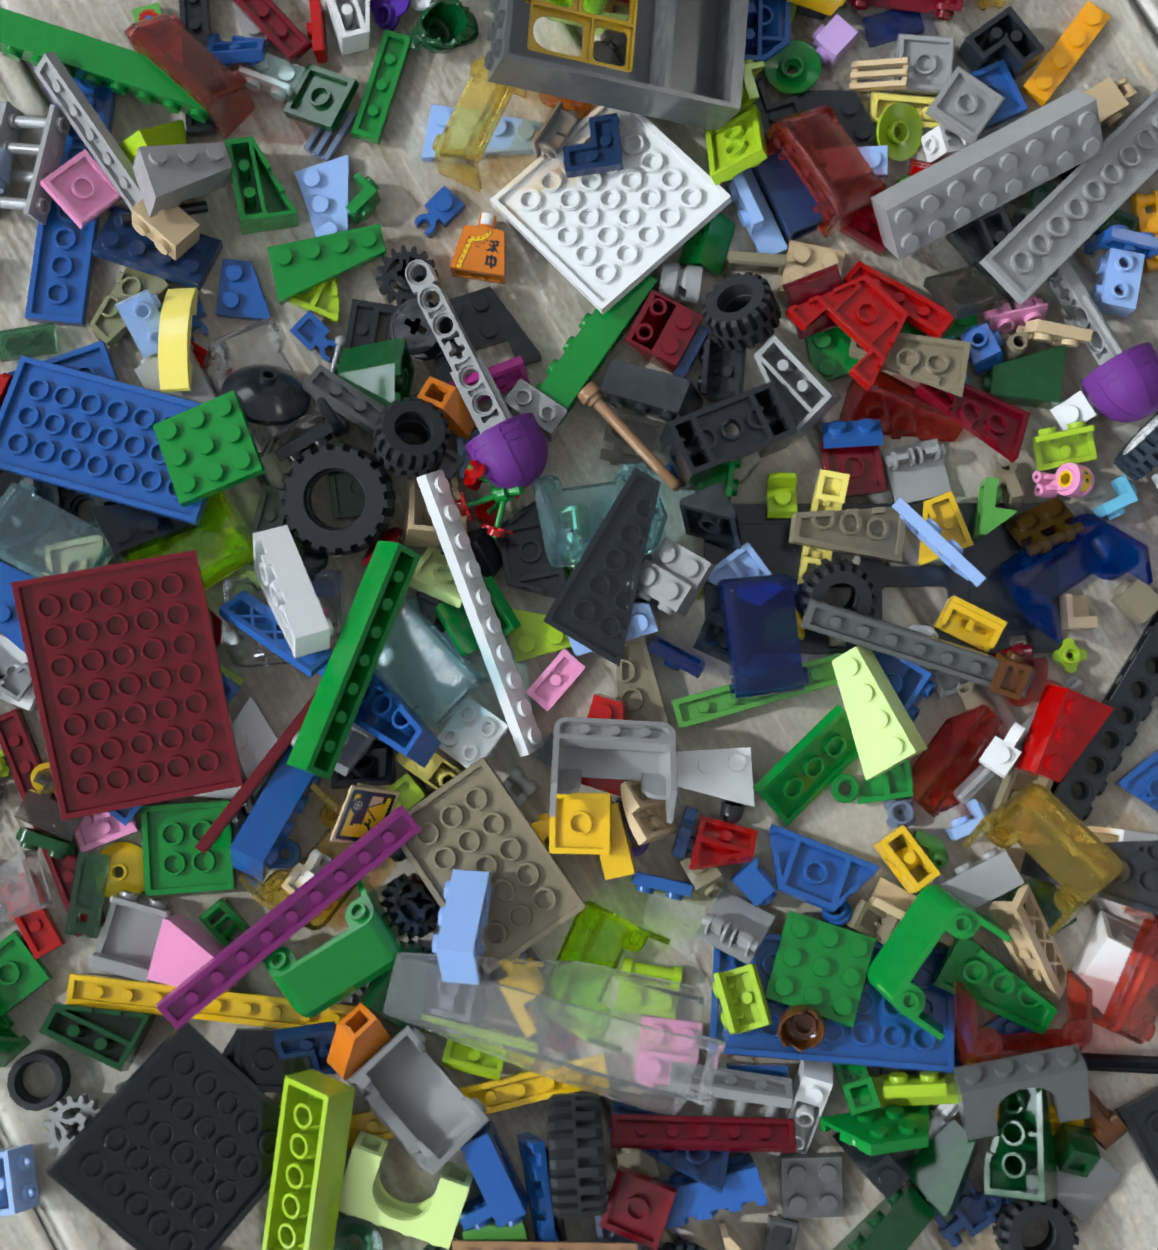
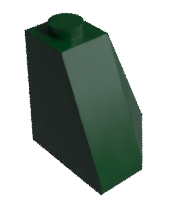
[335,338,415,407]

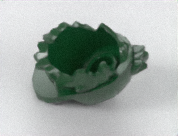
[409,0,479,54]

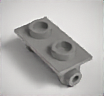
[532,100,579,160]

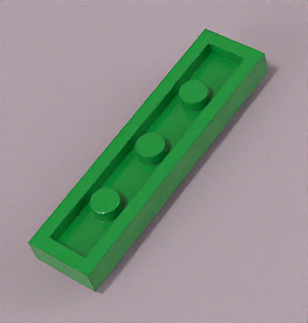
[351,29,412,145]

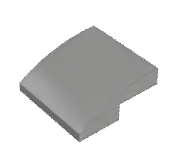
[1056,1157,1121,1222]

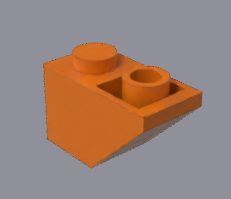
[416,376,477,440]
[327,1003,391,1081]

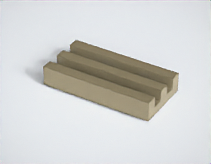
[725,250,786,275]

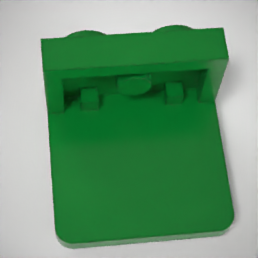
[434,576,522,656]

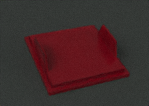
[782,264,843,339]

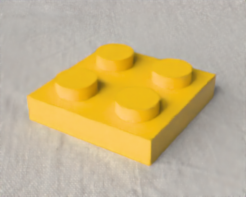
[549,792,612,855]

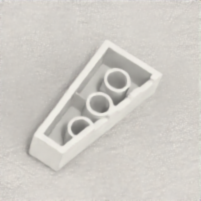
[253,525,334,658]

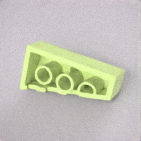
[832,646,928,780]

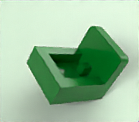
[346,172,381,225]

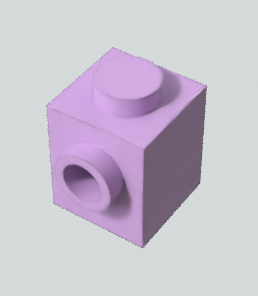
[812,14,858,69]

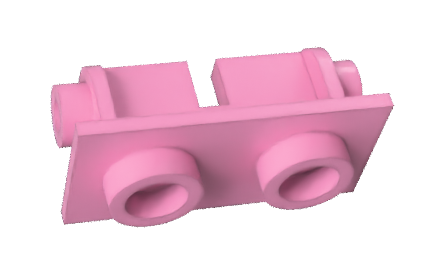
[984,296,1049,333]

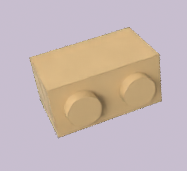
[131,199,200,261]

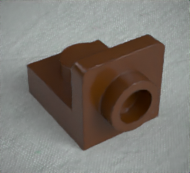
[989,650,1033,701]

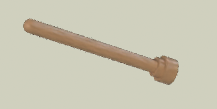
[577,381,681,491]

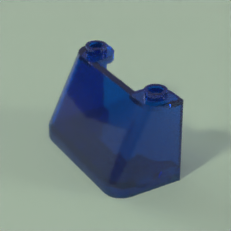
[717,573,809,699]

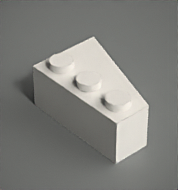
[676,747,755,807]

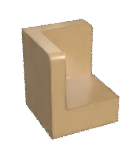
[1059,594,1098,632]

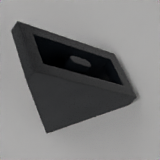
[441,528,503,579]

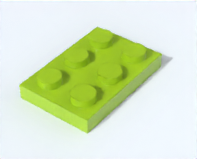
[705,104,768,185]

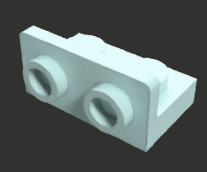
[238,53,305,101]

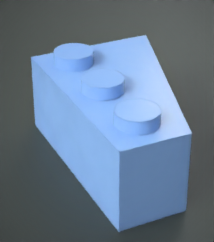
[432,869,492,985]

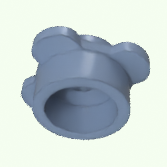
[884,797,916,828]

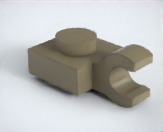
[993,461,1026,511]

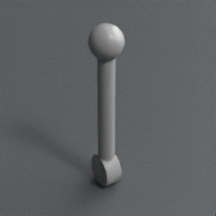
[330,335,346,373]

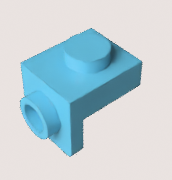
[1092,475,1138,520]

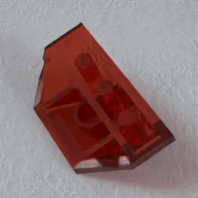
[912,704,1003,817]

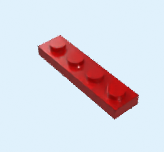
[843,261,957,338]

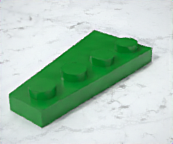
[267,224,387,305]
[932,937,1058,1035]

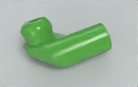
[913,829,949,869]

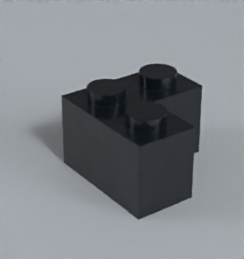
[957,6,1046,80]

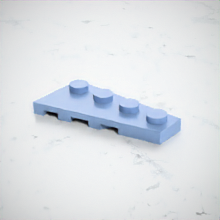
[422,104,543,162]

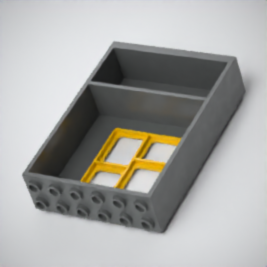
[484,0,749,131]

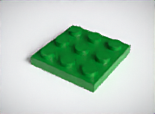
[153,390,266,507]
[141,800,237,896]
[764,910,876,1028]

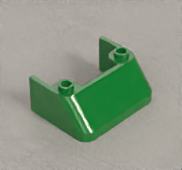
[263,877,403,1018]
[868,883,1012,1041]

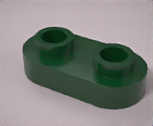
[16,826,77,860]

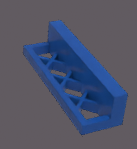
[219,590,333,677]

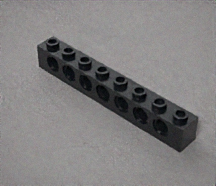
[1044,610,1158,824]

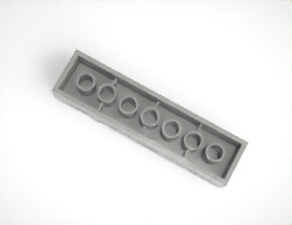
[870,88,1105,260]

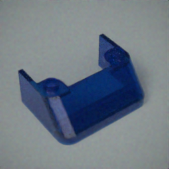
[1000,513,1153,644]

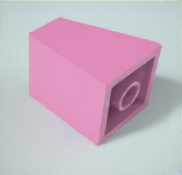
[147,914,239,997]

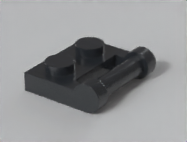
[344,299,399,349]

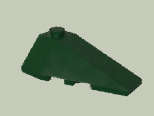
[984,1088,1057,1202]

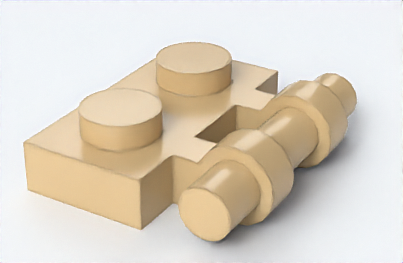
[1016,319,1093,348]

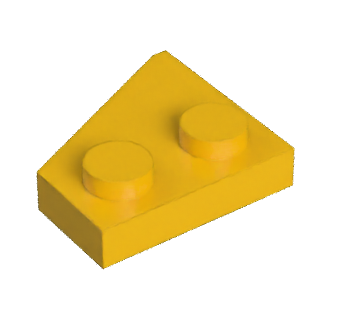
[918,491,974,566]

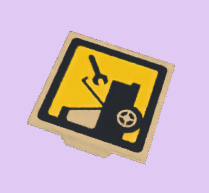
[330,783,400,844]

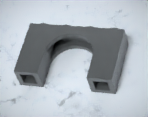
[953,1044,1091,1141]

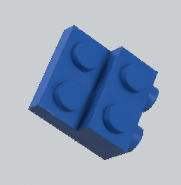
[875,652,937,722]

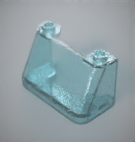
[533,462,668,567]
[0,480,113,578]
[376,595,489,729]

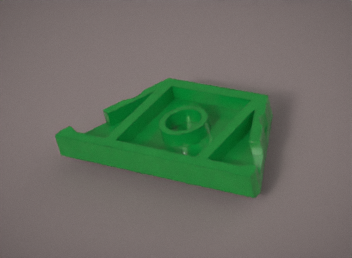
[819,1104,929,1156]

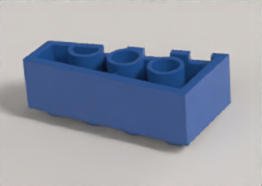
[662,1151,768,1230]

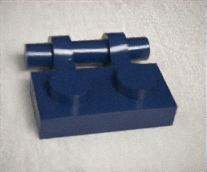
[918,1178,997,1248]

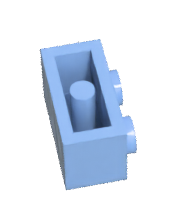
[1091,248,1145,318]
[115,290,162,358]
[0,1144,40,1217]

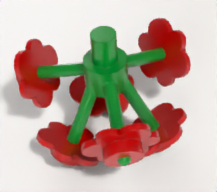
[456,460,526,539]

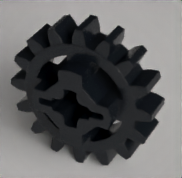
[376,245,439,306]
[380,873,440,939]

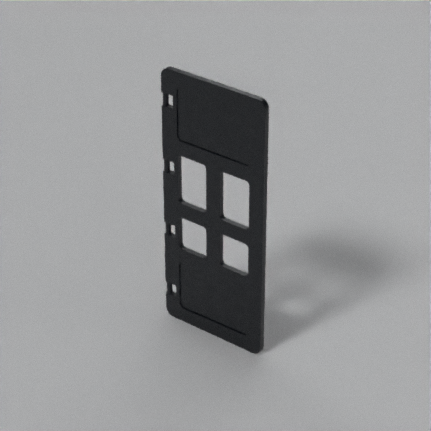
[704,503,1061,654]

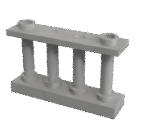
[0,101,70,225]
[668,1060,793,1156]

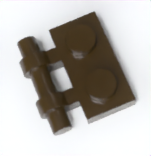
[1006,496,1085,557]

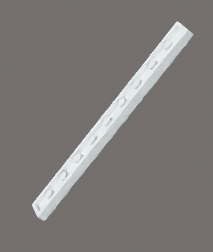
[416,470,544,757]

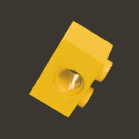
[873,825,940,894]

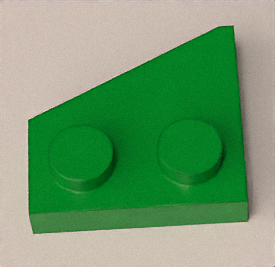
[858,759,915,804]

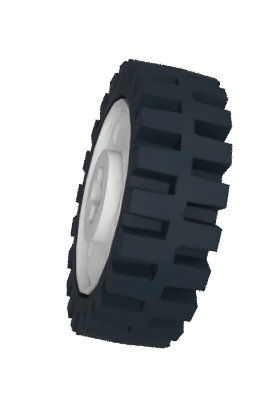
[1114,412,1158,481]

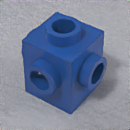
[960,323,1004,375]

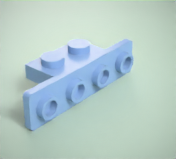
[724,168,788,254]

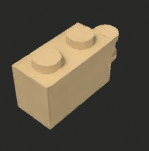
[1084,77,1138,128]

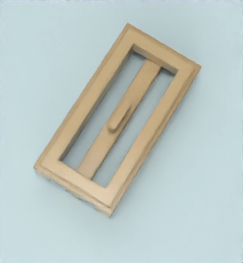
[849,57,909,92]

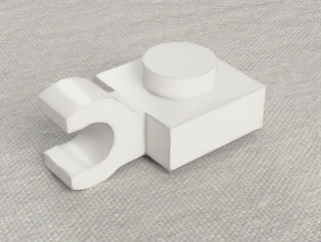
[979,722,1026,778]
[281,848,332,895]

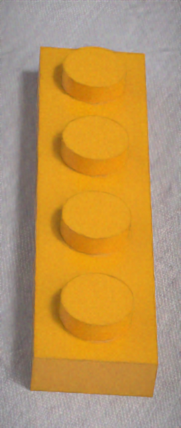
[1020,0,1111,106]

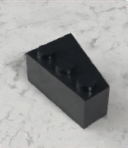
[946,205,1015,303]
[600,359,704,423]

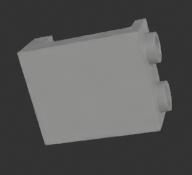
[134,344,220,404]
[88,890,173,982]

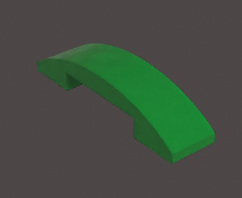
[833,1064,881,1116]

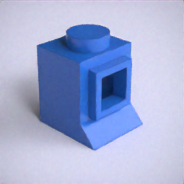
[730,856,777,907]

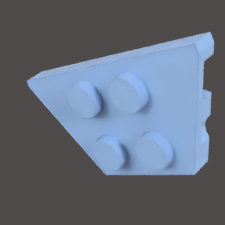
[892,497,986,587]

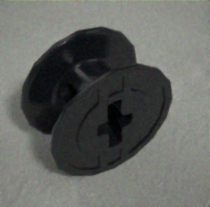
[390,298,453,361]

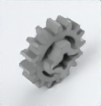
[43,1093,103,1157]

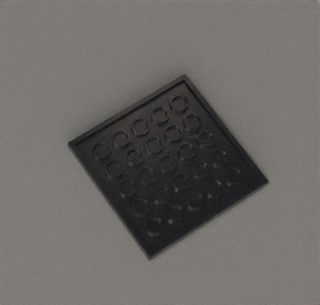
[45,1022,281,1250]

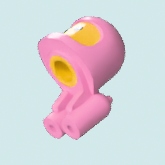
[1032,463,1095,499]

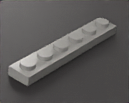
[34,51,143,210]

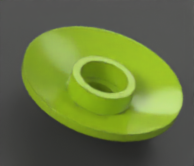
[877,102,922,161]

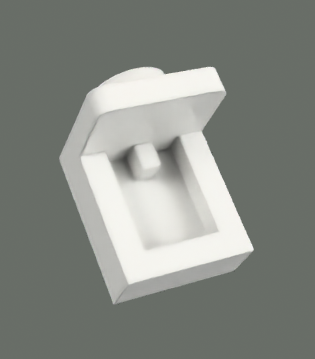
[1051,389,1100,430]

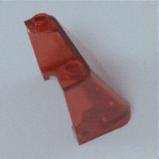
[765,104,886,238]

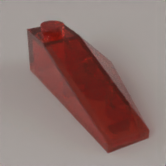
[839,371,963,442]

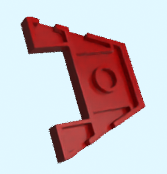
[785,274,909,391]

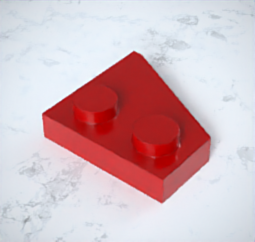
[689,815,758,870]

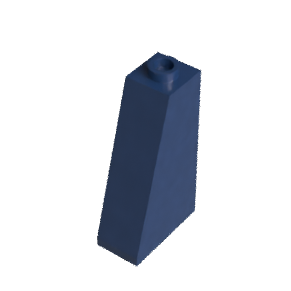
[751,133,842,244]

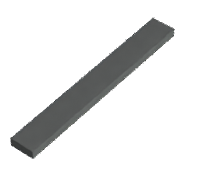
[801,597,1036,699]

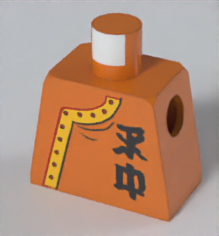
[450,213,506,285]

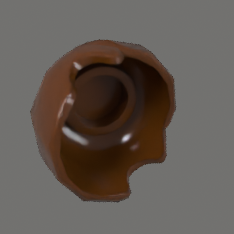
[777,1004,826,1052]

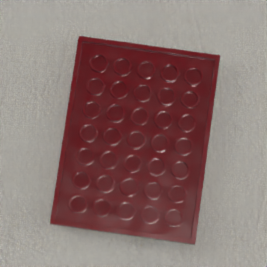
[11,549,244,820]

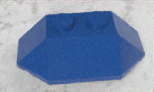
[744,0,791,62]

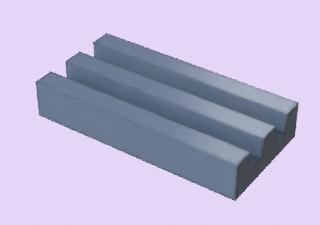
[303,110,357,162]

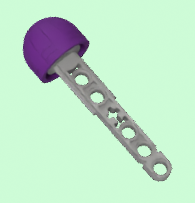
[1012,207,1158,422]
[405,259,548,489]

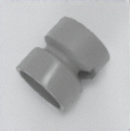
[659,261,703,304]

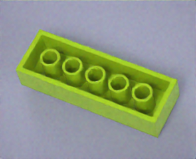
[262,1068,355,1250]

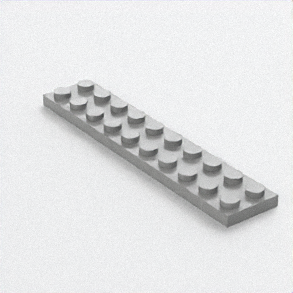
[979,89,1158,305]

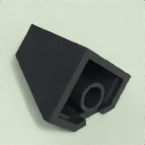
[832,1131,916,1200]

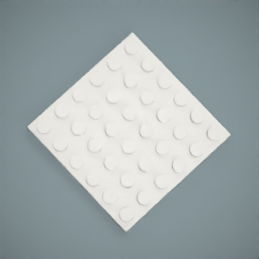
[490,105,732,314]

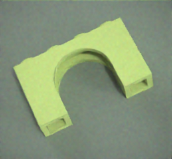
[339,1131,473,1249]

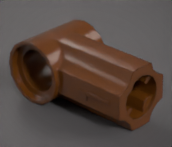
[1084,1089,1129,1151]

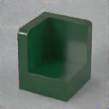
[1053,1122,1101,1178]

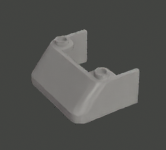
[549,717,677,823]

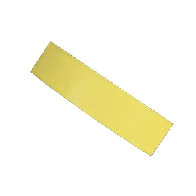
[158,287,198,392]
[797,469,850,585]

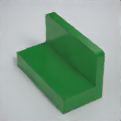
[679,213,735,276]

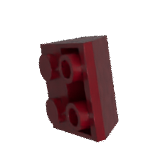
[625,290,703,374]

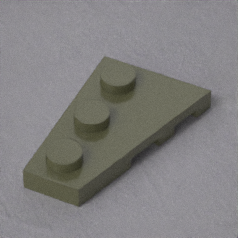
[89,267,172,348]

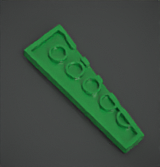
[805,302,978,382]

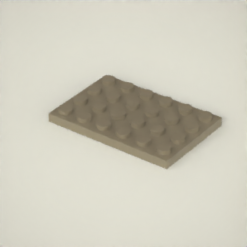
[400,757,587,977]

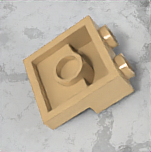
[777,240,846,303]

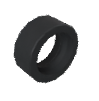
[7,1049,71,1111]

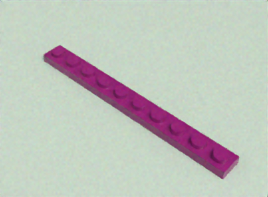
[156,805,422,1030]

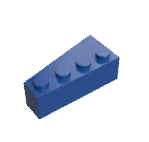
[353,668,441,768]
[230,746,322,882]

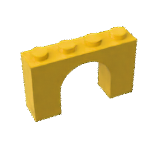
[531,798,637,880]

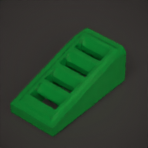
[198,897,251,948]

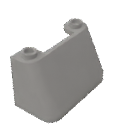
[347,1026,489,1174]

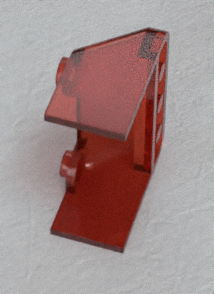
[124,13,256,139]
[1080,907,1158,1044]
[954,970,1093,1066]

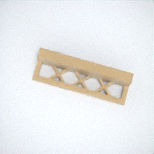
[867,877,987,948]
[989,885,1071,1001]

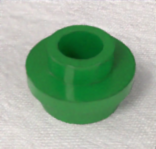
[830,774,860,803]

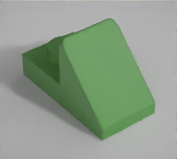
[973,477,1018,540]

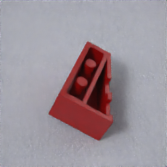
[1015,684,1114,783]

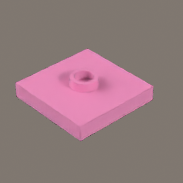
[40,149,122,229]

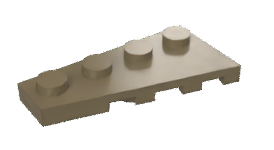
[789,507,906,563]

